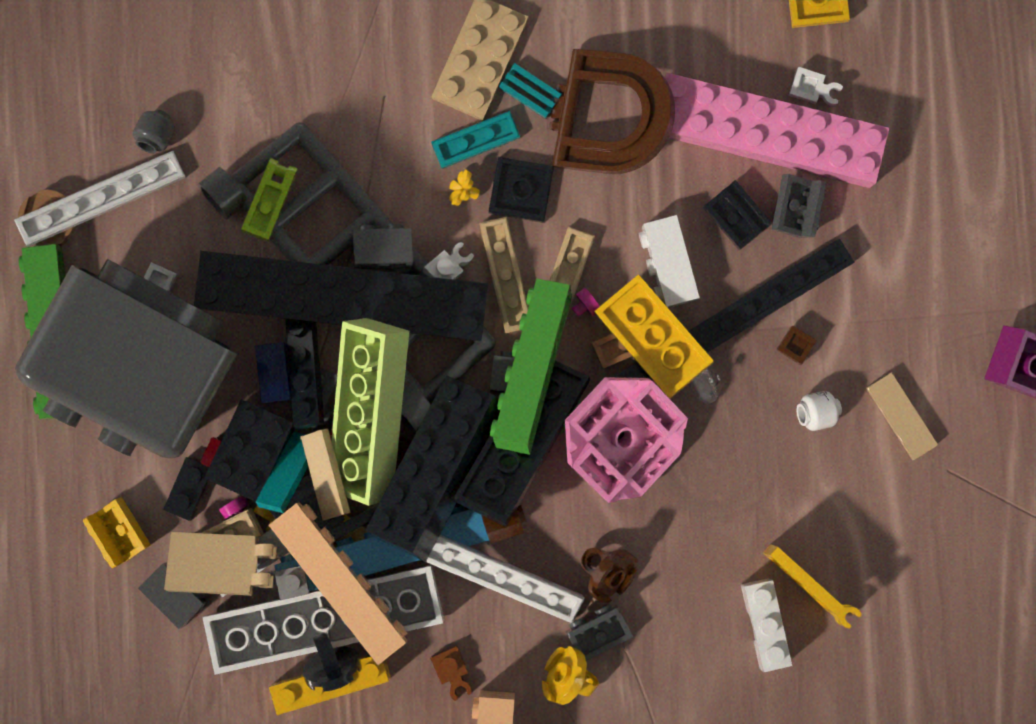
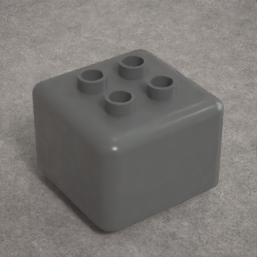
[15,259,238,458]

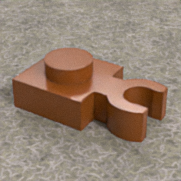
[430,646,472,701]

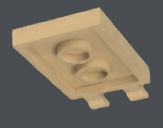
[164,532,277,596]

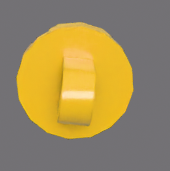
[542,646,599,705]

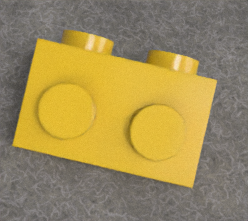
[83,496,151,568]

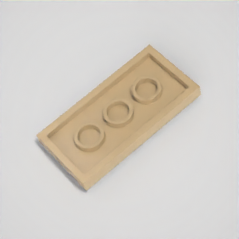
[431,0,529,121]

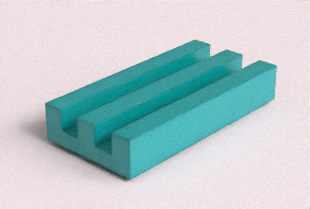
[499,63,562,119]

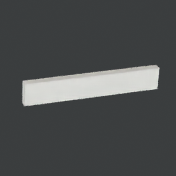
[14,151,185,247]
[426,535,584,623]

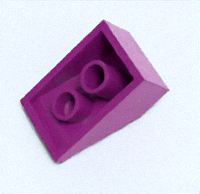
[984,325,1036,399]

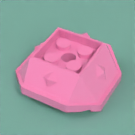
[565,377,688,503]

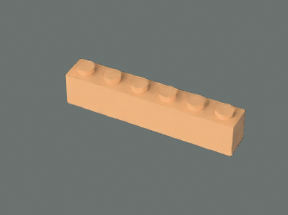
[269,503,408,665]

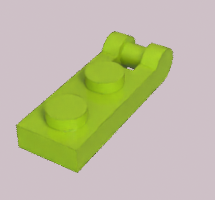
[241,158,298,242]

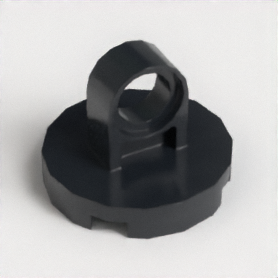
[303,632,362,692]

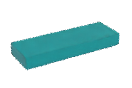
[431,111,520,169]
[256,432,308,513]

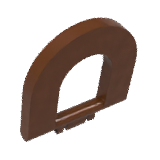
[549,49,675,174]

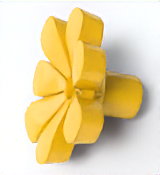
[449,169,480,206]

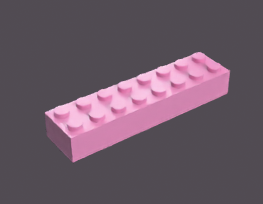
[665,72,889,188]

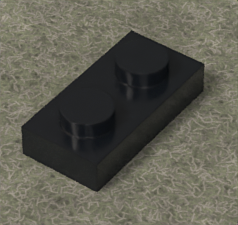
[163,457,209,521]

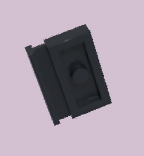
[703,180,772,251]

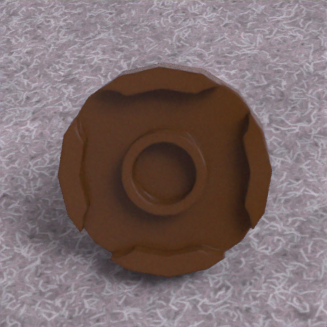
[581,548,638,603]

